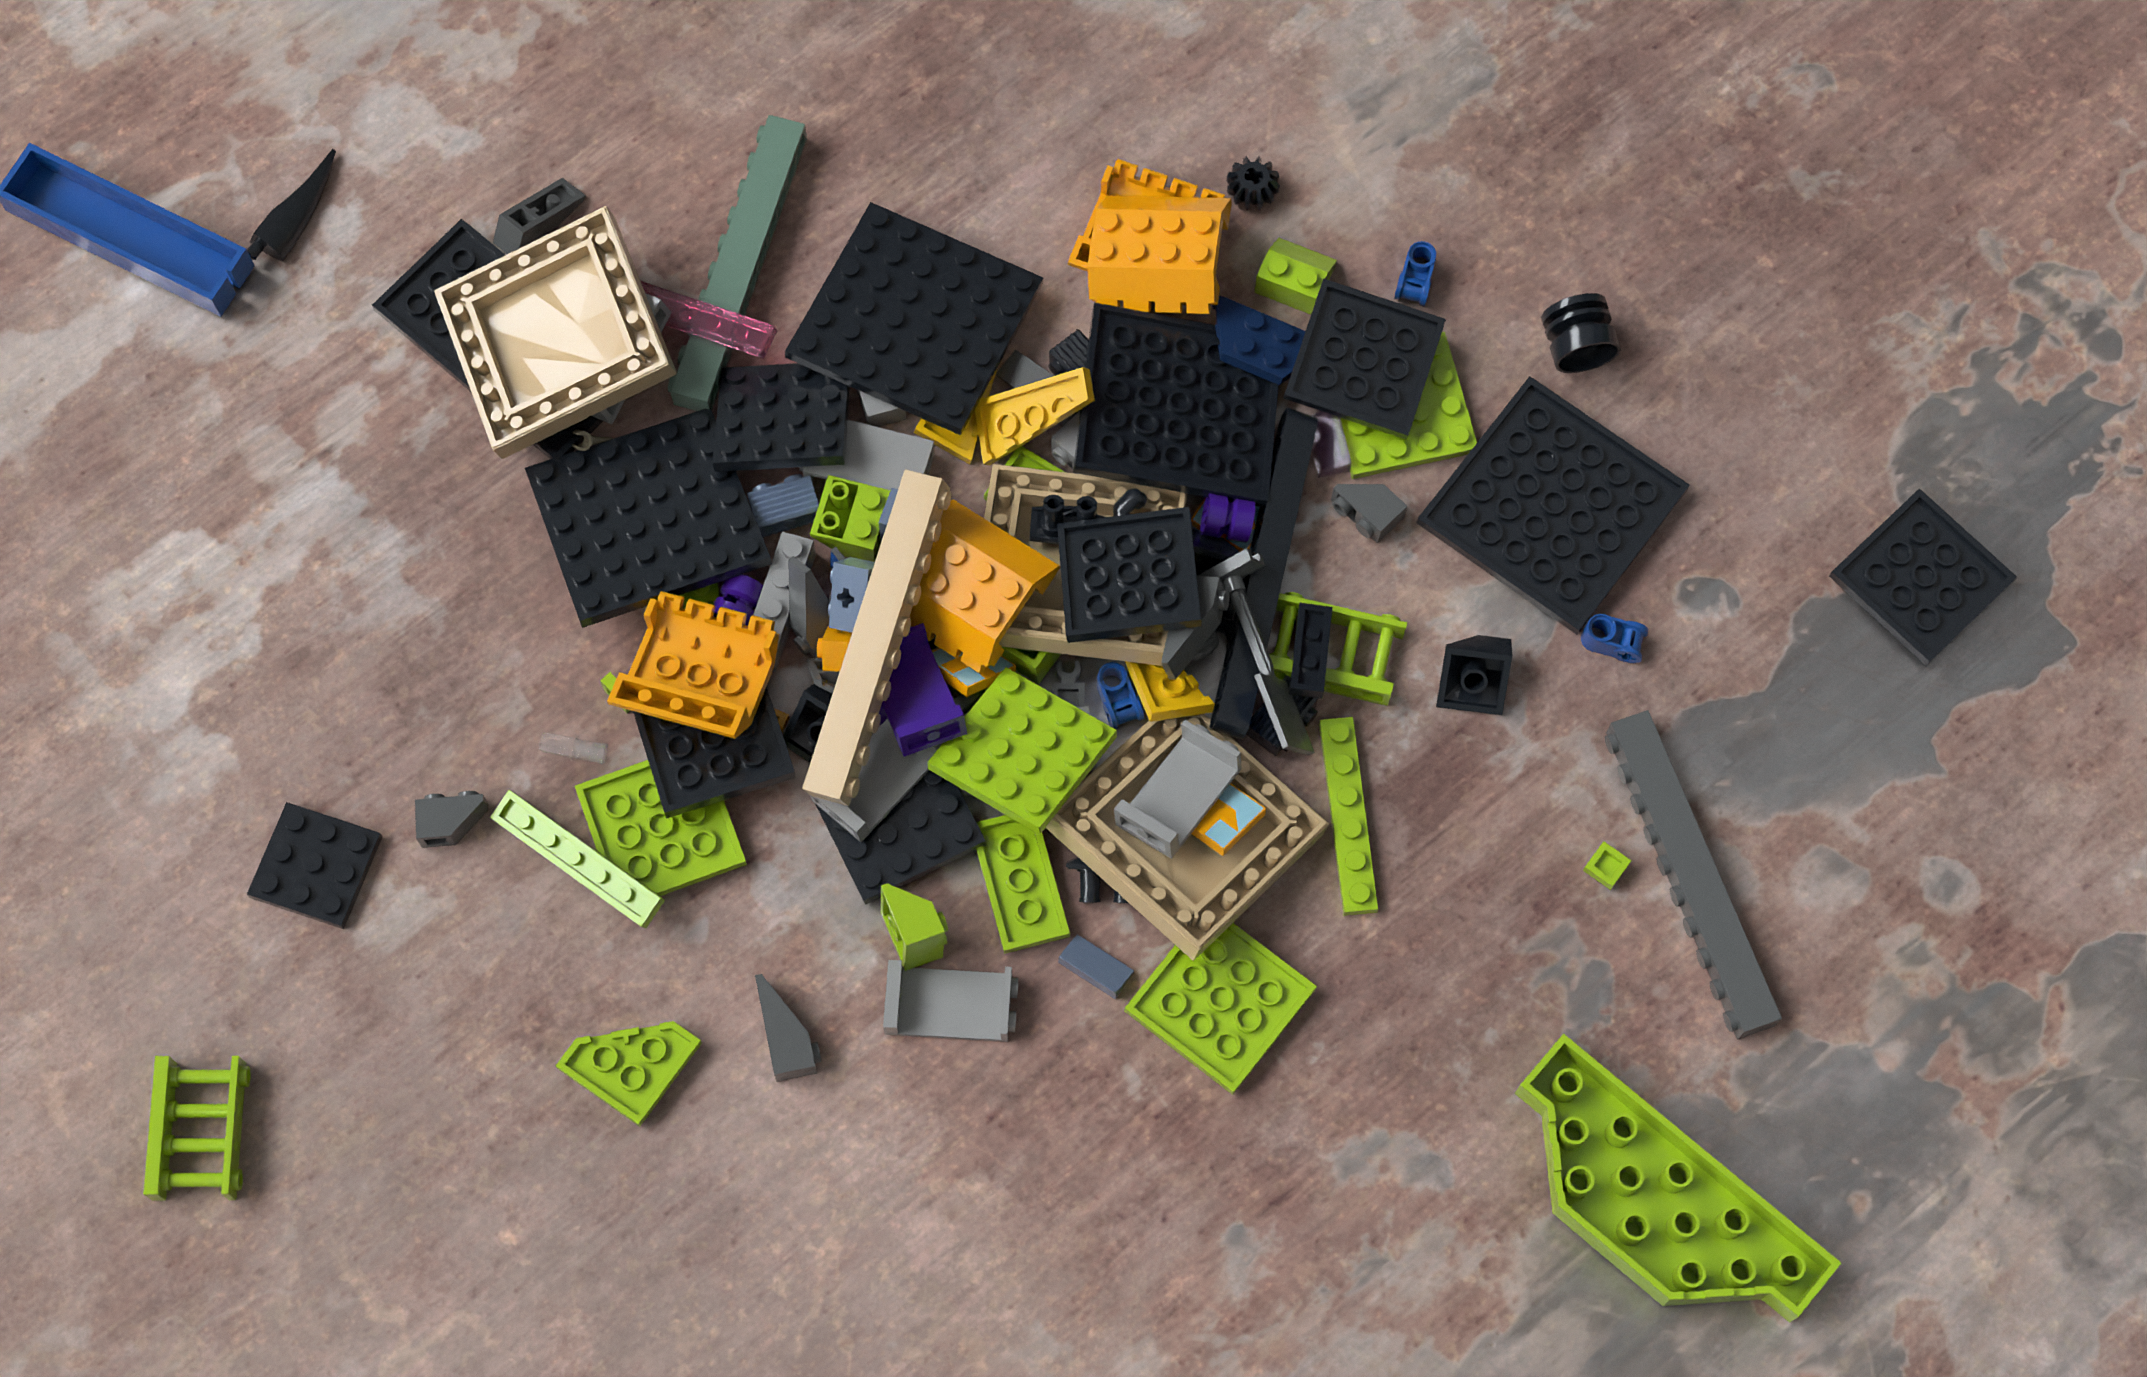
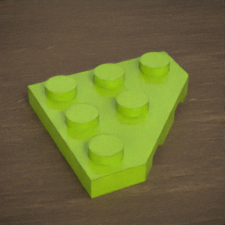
[555,1021,702,1127]

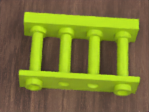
[1269,592,1407,706]
[143,1056,251,1201]

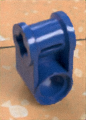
[1394,241,1436,307]
[1581,614,1649,663]
[1096,662,1144,729]

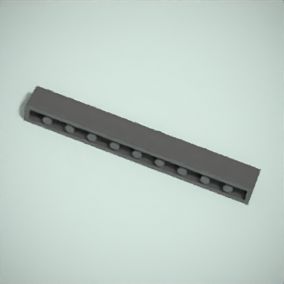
[1605,710,1782,1040]

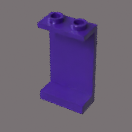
[882,623,967,757]

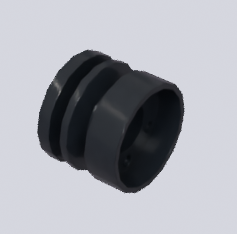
[1541,293,1621,373]

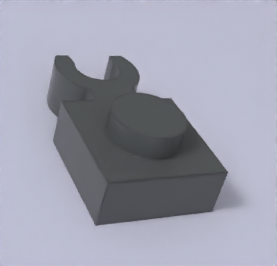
[1052,660,1085,707]

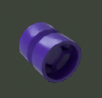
[1200,493,1255,543]
[713,574,763,626]

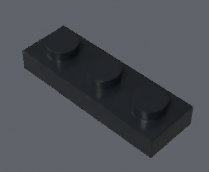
[1289,603,1332,699]

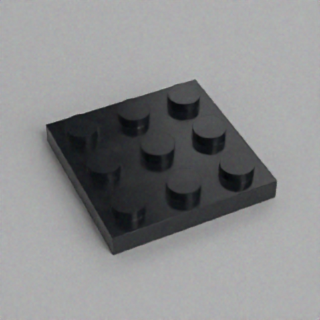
[247,802,383,929]

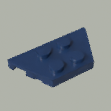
[1212,295,1306,385]

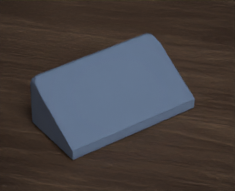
[1058,934,1134,999]

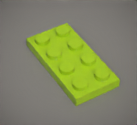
[976,815,1070,954]

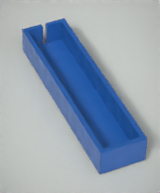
[0,142,255,317]

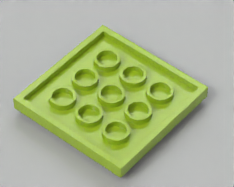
[1335,332,1477,479]
[927,667,1117,835]
[575,760,747,911]
[1124,923,1317,1095]

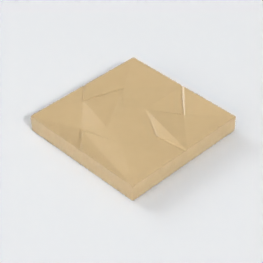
[434,206,677,459]
[984,464,1187,666]
[1045,714,1329,961]

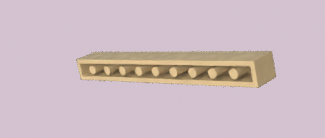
[802,469,951,806]

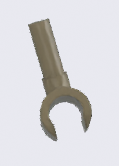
[571,429,613,451]

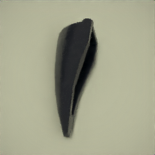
[247,149,336,261]

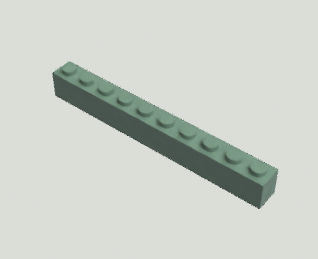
[668,115,807,411]

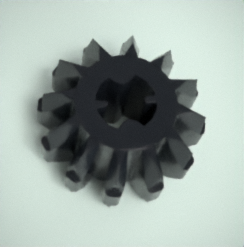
[1226,156,1280,211]

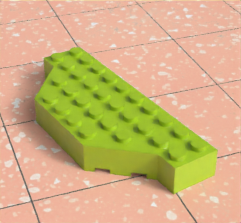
[1514,1033,1841,1323]

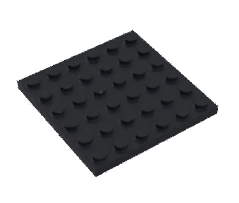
[785,202,1043,435]
[1073,302,1279,508]
[1416,376,1690,635]
[525,407,772,628]

